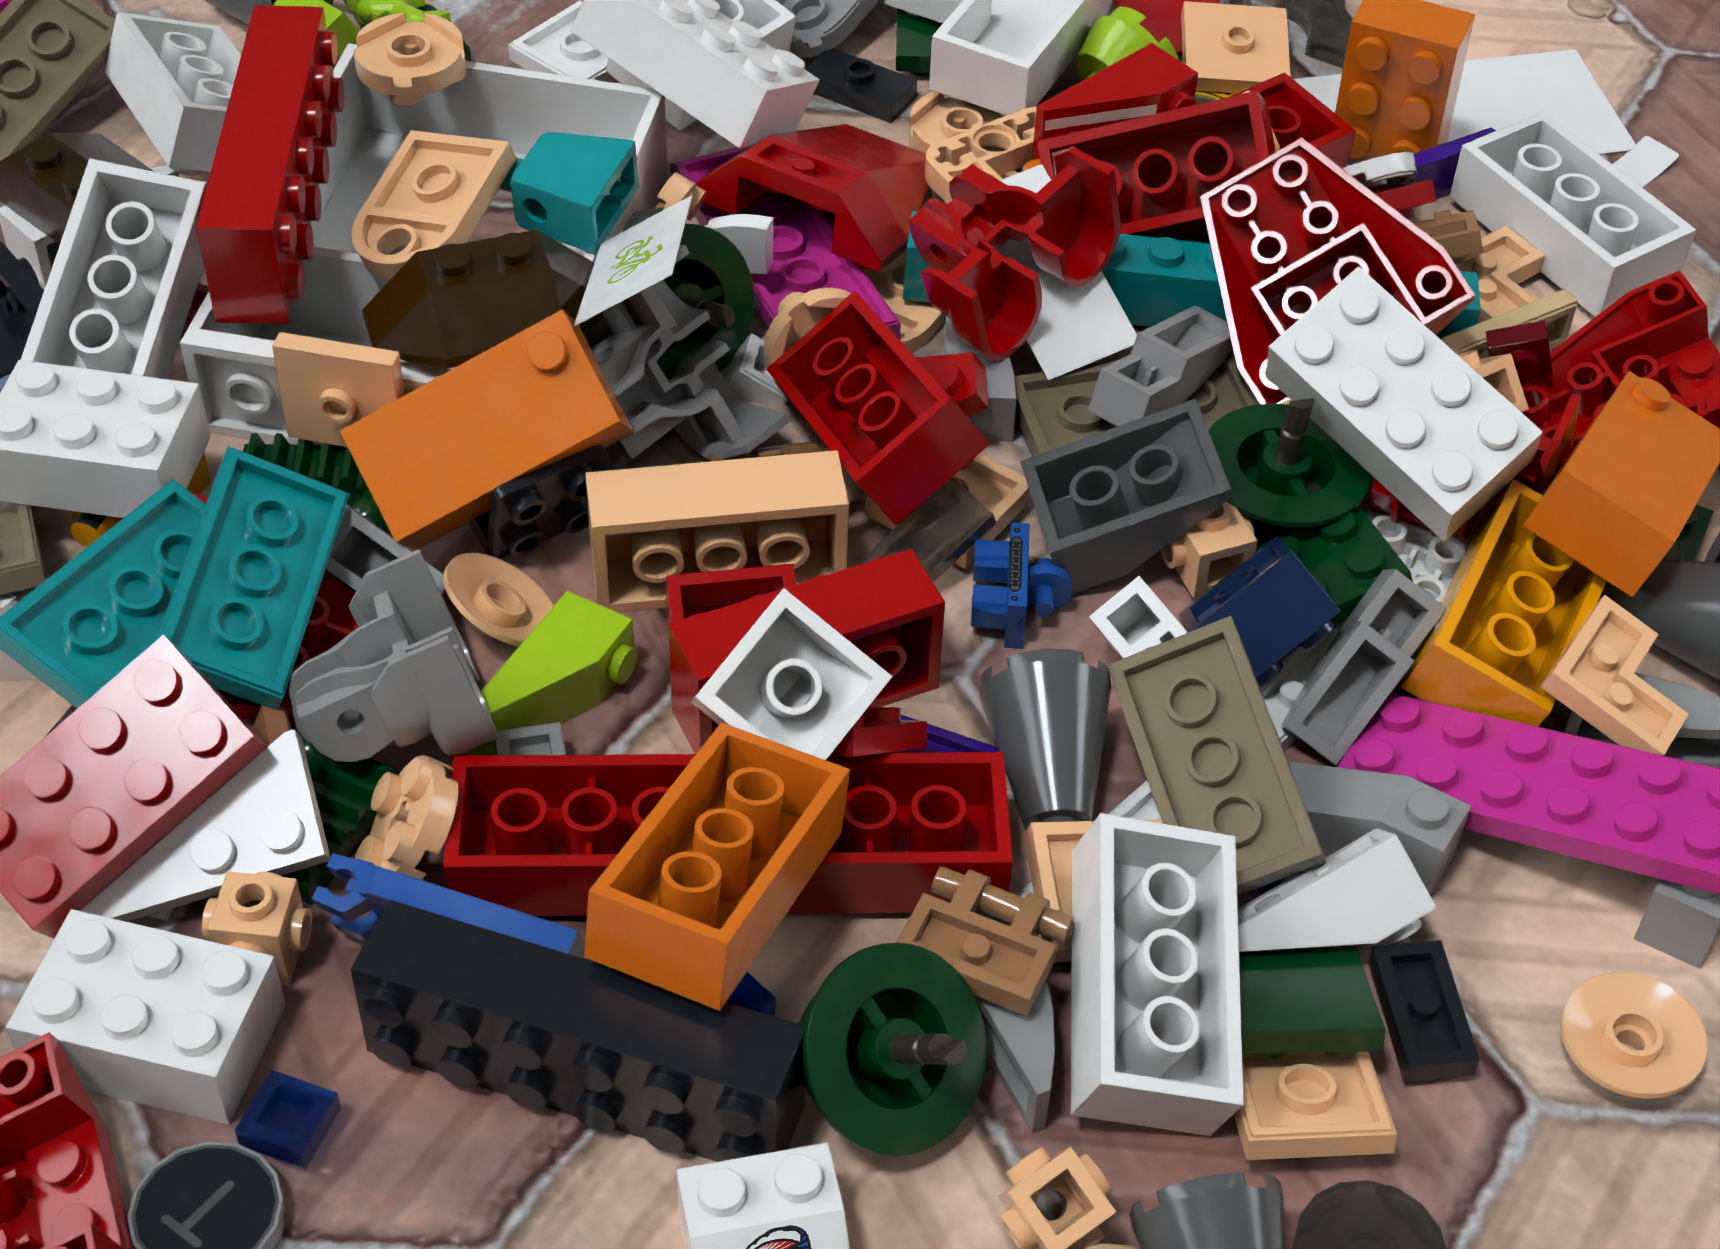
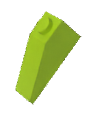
[463,591,638,755]

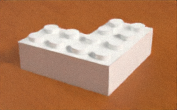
[884,0,1113,116]

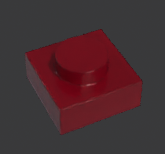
[1486,320,1553,382]

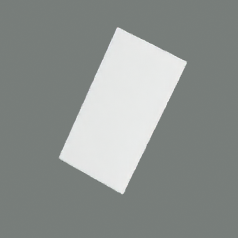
[1293,49,1636,166]

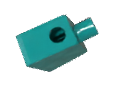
[499,132,639,254]

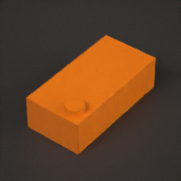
[340,310,634,550]
[1523,371,1720,598]
[584,722,851,1011]

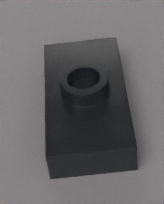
[805,48,917,123]
[1368,940,1480,1082]

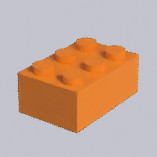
[1335,0,1475,163]

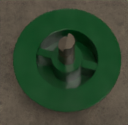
[611,223,754,380]
[1208,398,1372,547]
[798,943,986,1156]

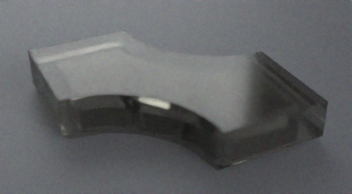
[1281,0,1353,68]

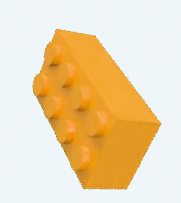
[1401,479,1607,727]

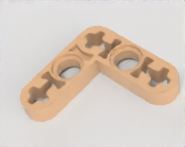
[925,106,1037,204]

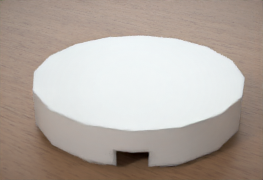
[1342,152,1418,190]

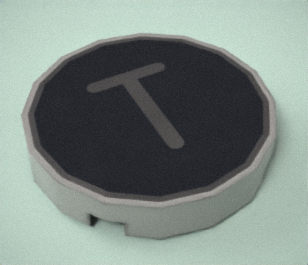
[127,1141,285,1249]

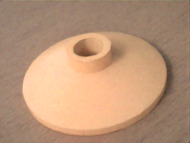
[443,553,554,647]
[1560,972,1708,1099]

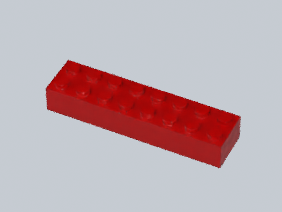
[443,752,1013,916]

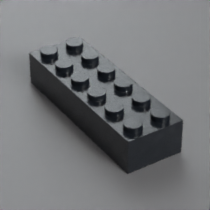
[350,900,805,1162]

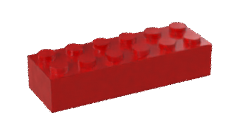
[196,5,345,324]

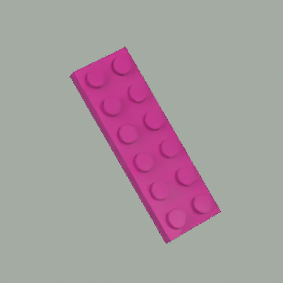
[1337,693,1720,894]

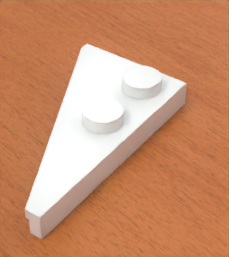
[81,729,330,922]

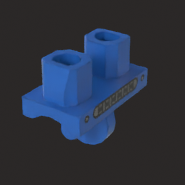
[971,522,1073,649]

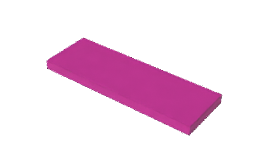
[670,146,901,339]

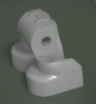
[591,245,791,459]
[289,549,499,762]

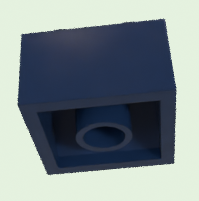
[1179,536,1341,687]

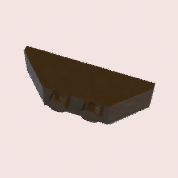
[0,133,155,245]
[362,230,603,369]

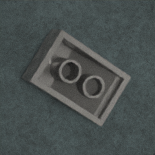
[1020,399,1233,594]

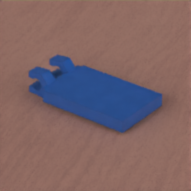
[312,853,595,962]

